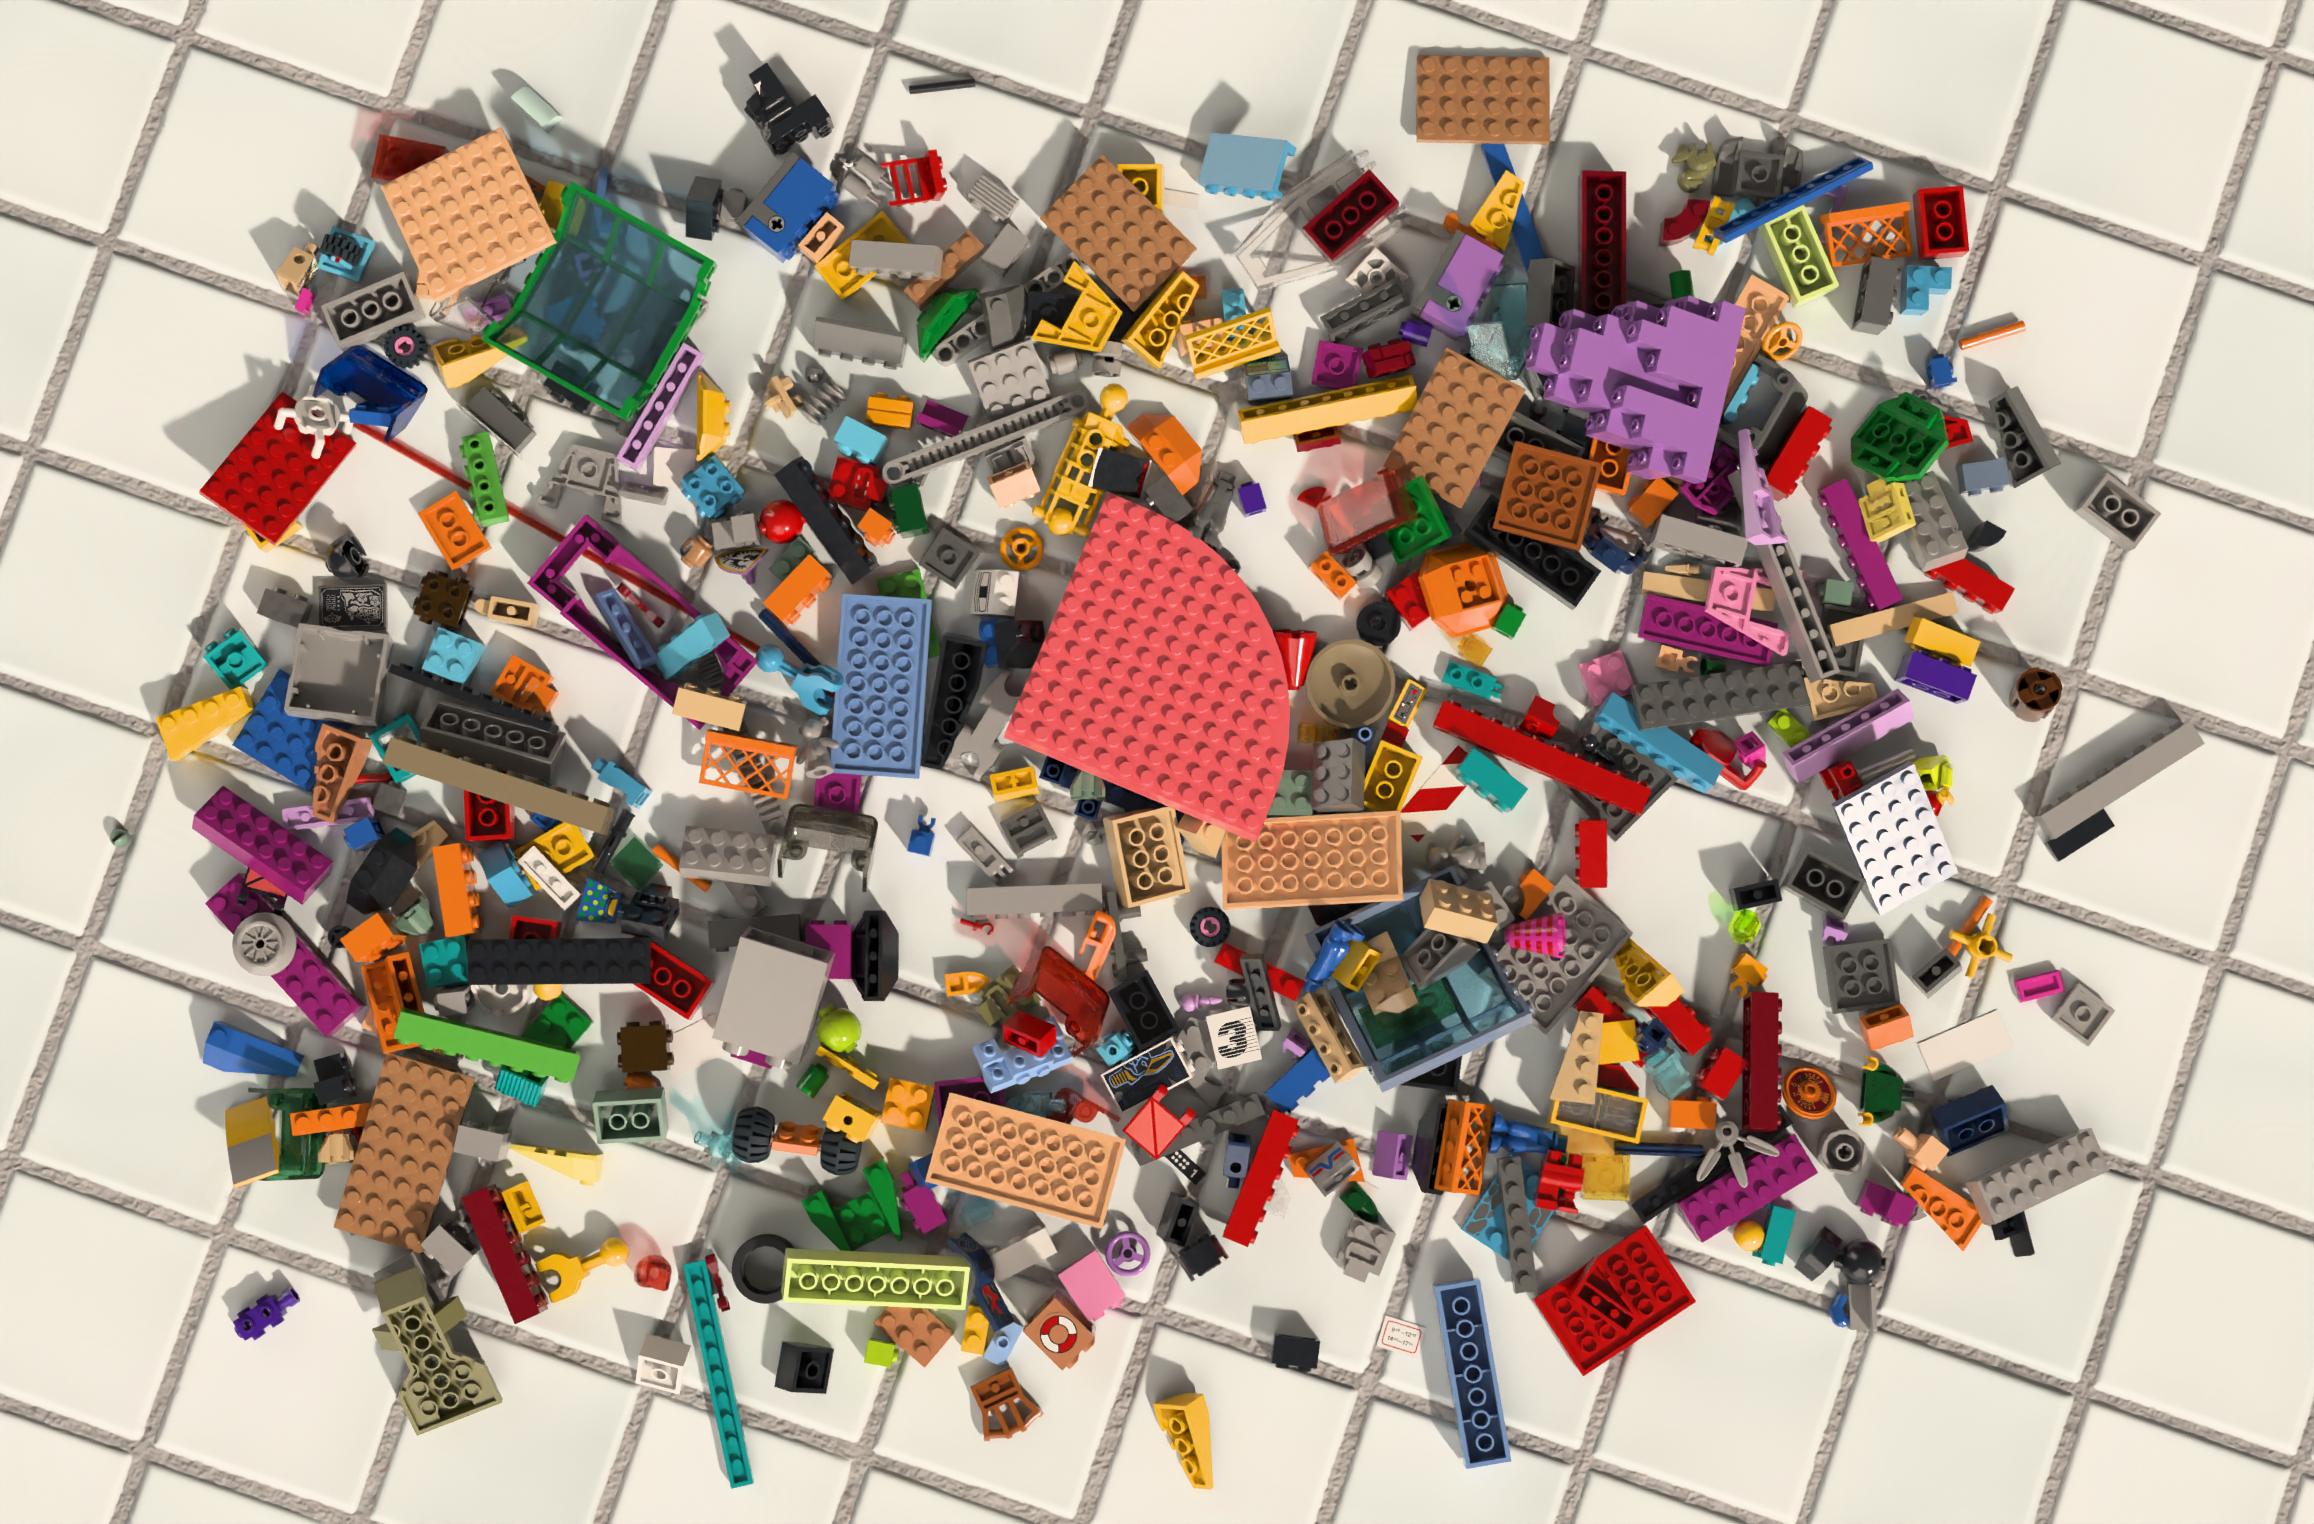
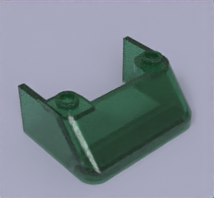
[248,1087,327,1181]

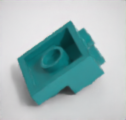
[203,627,269,690]

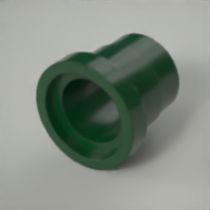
[1700,656,1726,676]

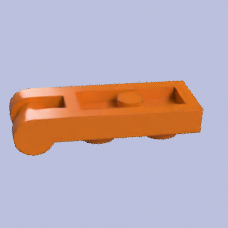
[1443,213,1499,251]

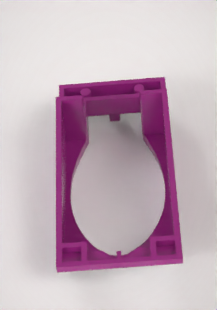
[527,514,758,730]

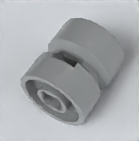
[1092,341,1122,377]
[1341,546,1382,589]

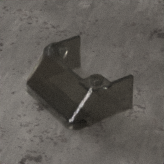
[777,804,878,892]

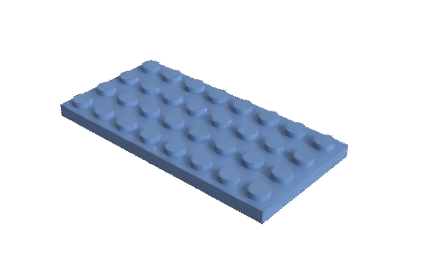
[831,593,932,779]

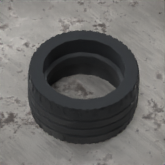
[732,1234,796,1304]

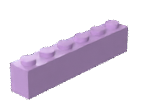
[616,343,705,472]
[1782,688,1915,783]

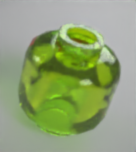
[1728,909,1761,944]

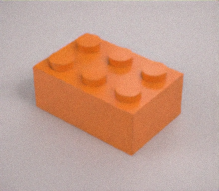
[763,554,833,626]
[340,912,408,963]

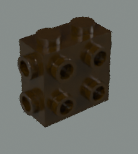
[413,570,475,632]
[617,1020,674,1073]

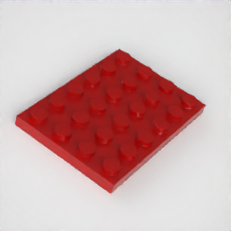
[199,391,357,546]
[1533,1225,1696,1376]

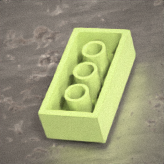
[1758,205,1839,308]

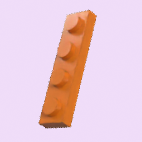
[289,1101,372,1136]

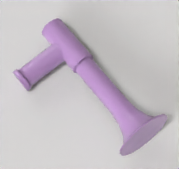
[1817,185,1848,246]

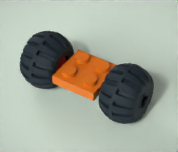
[732,1106,862,1175]

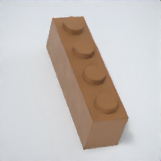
[904,230,984,311]

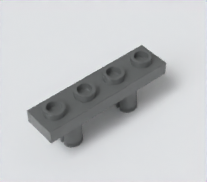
[1102,891,1148,981]

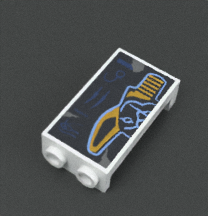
[1101,1035,1196,1115]

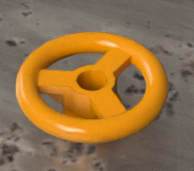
[1762,322,1803,361]
[999,527,1044,571]

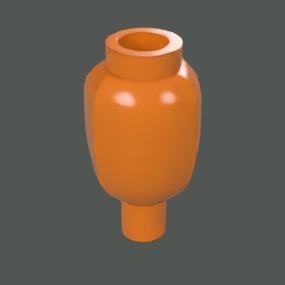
[623,1072,665,1091]

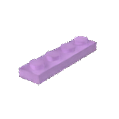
[282,797,376,831]

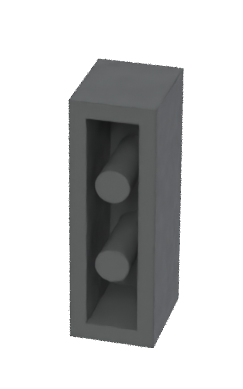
[466,387,536,454]

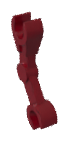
[616,582,665,628]
[705,1253,730,1312]

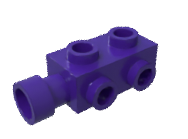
[233,1287,300,1341]

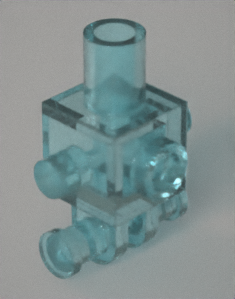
[1007,1090,1066,1118]
[694,1127,743,1173]

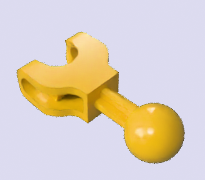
[535,1237,629,1303]

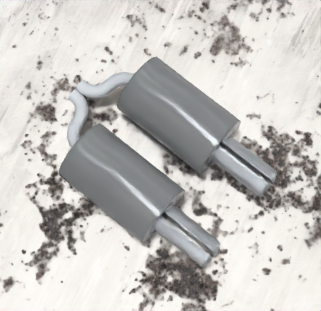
[841,156,893,208]

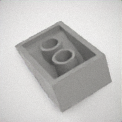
[1399,928,1480,990]

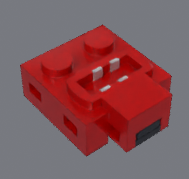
[828,456,889,512]

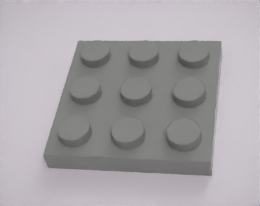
[967,337,1052,423]

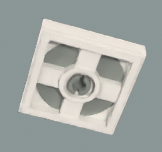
[1345,247,1408,295]

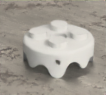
[471,985,530,1016]

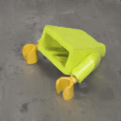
[1912,755,1954,806]

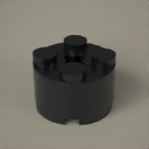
[1177,1233,1229,1282]

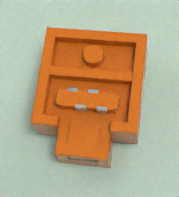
[490,654,559,716]

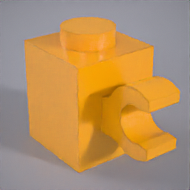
[1729,953,1768,998]

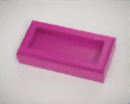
[2014,970,2065,1003]

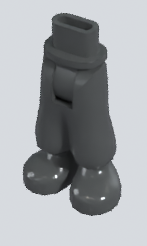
[1186,471,1236,551]

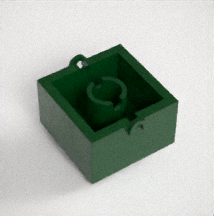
[888,484,930,539]

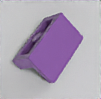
[1372,1131,1413,1180]

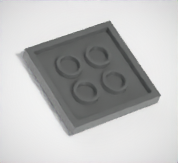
[1822,938,1900,1014]

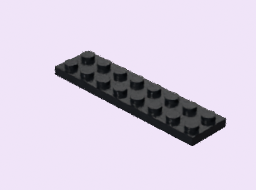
[468,938,651,985]

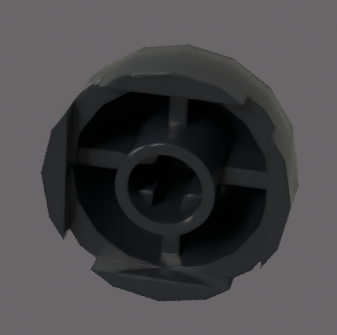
[325,535,369,581]

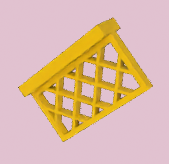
[1184,307,1281,380]

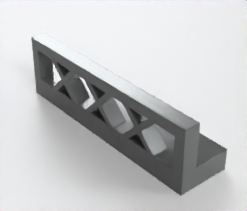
[1320,276,1410,343]

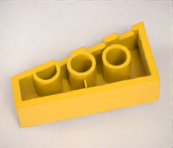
[1121,271,1200,369]

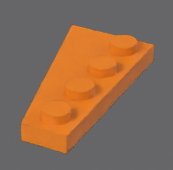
[1900,1165,1982,1251]

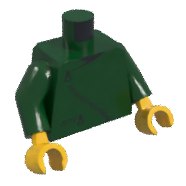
[1858,1056,1914,1126]

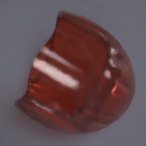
[634,1255,672,1291]

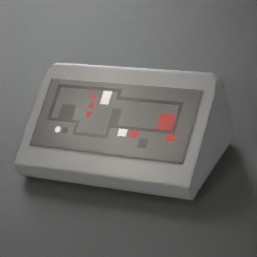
[619,481,669,506]

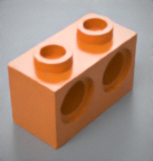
[1309,551,1357,601]

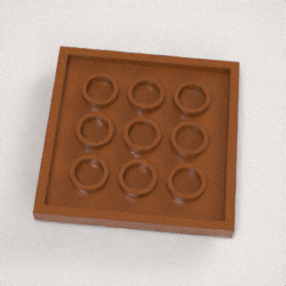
[1492,441,1602,551]

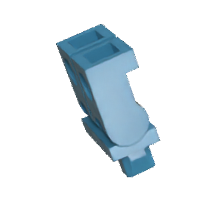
[591,757,653,809]

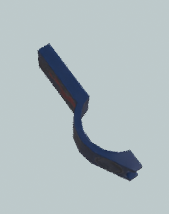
[946,1232,1015,1332]

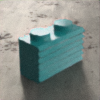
[494,1065,549,1107]

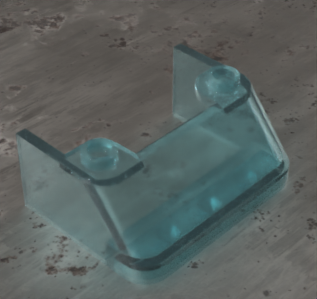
[1467,282,1532,380]

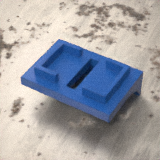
[349,401,405,427]

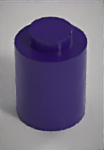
[1398,318,1433,347]

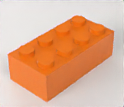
[432,843,484,937]

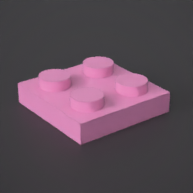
[1578,650,1634,707]

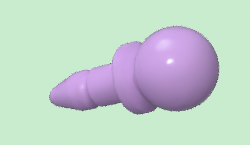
[1180,994,1222,1012]

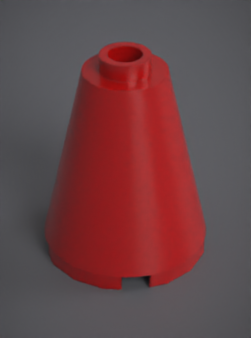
[1273,629,1317,690]

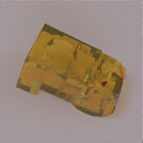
[1297,723,1341,745]

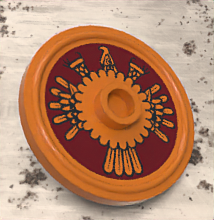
[1781,1065,1837,1119]

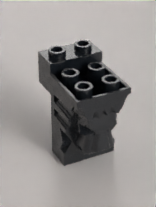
[744,63,834,157]

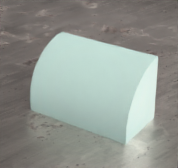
[510,86,562,134]

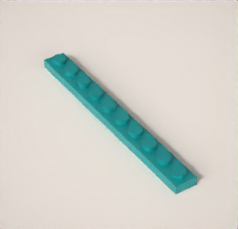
[683,1259,754,1489]

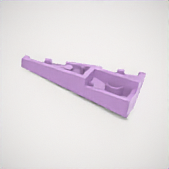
[1738,428,1788,545]

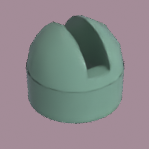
[110,829,130,847]

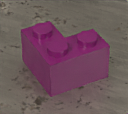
[1855,1180,1917,1227]

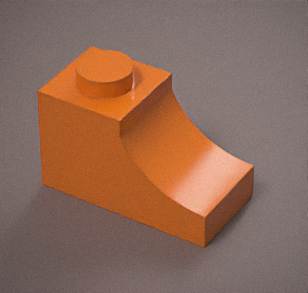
[1517,869,1554,921]

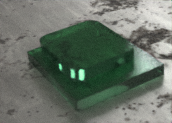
[609,837,664,891]

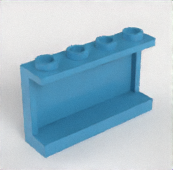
[1198,133,1297,201]

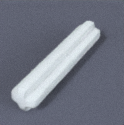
[1857,749,1917,782]

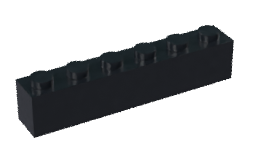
[774,456,880,585]

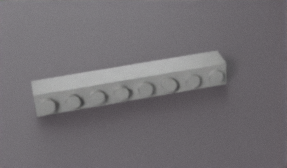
[2035,720,2205,840]

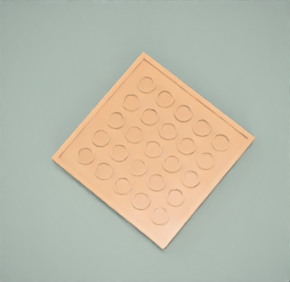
[381,127,557,302]

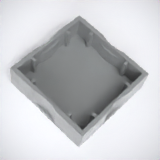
[284,623,393,727]

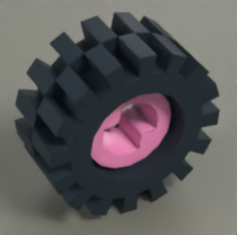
[384,326,428,369]
[1190,907,1231,947]

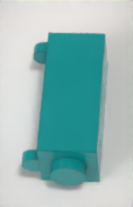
[1752,1204,1796,1267]

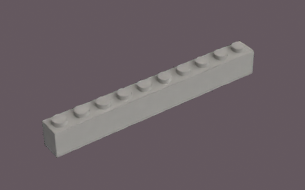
[1727,464,1840,683]

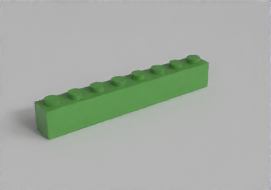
[393,1007,581,1083]

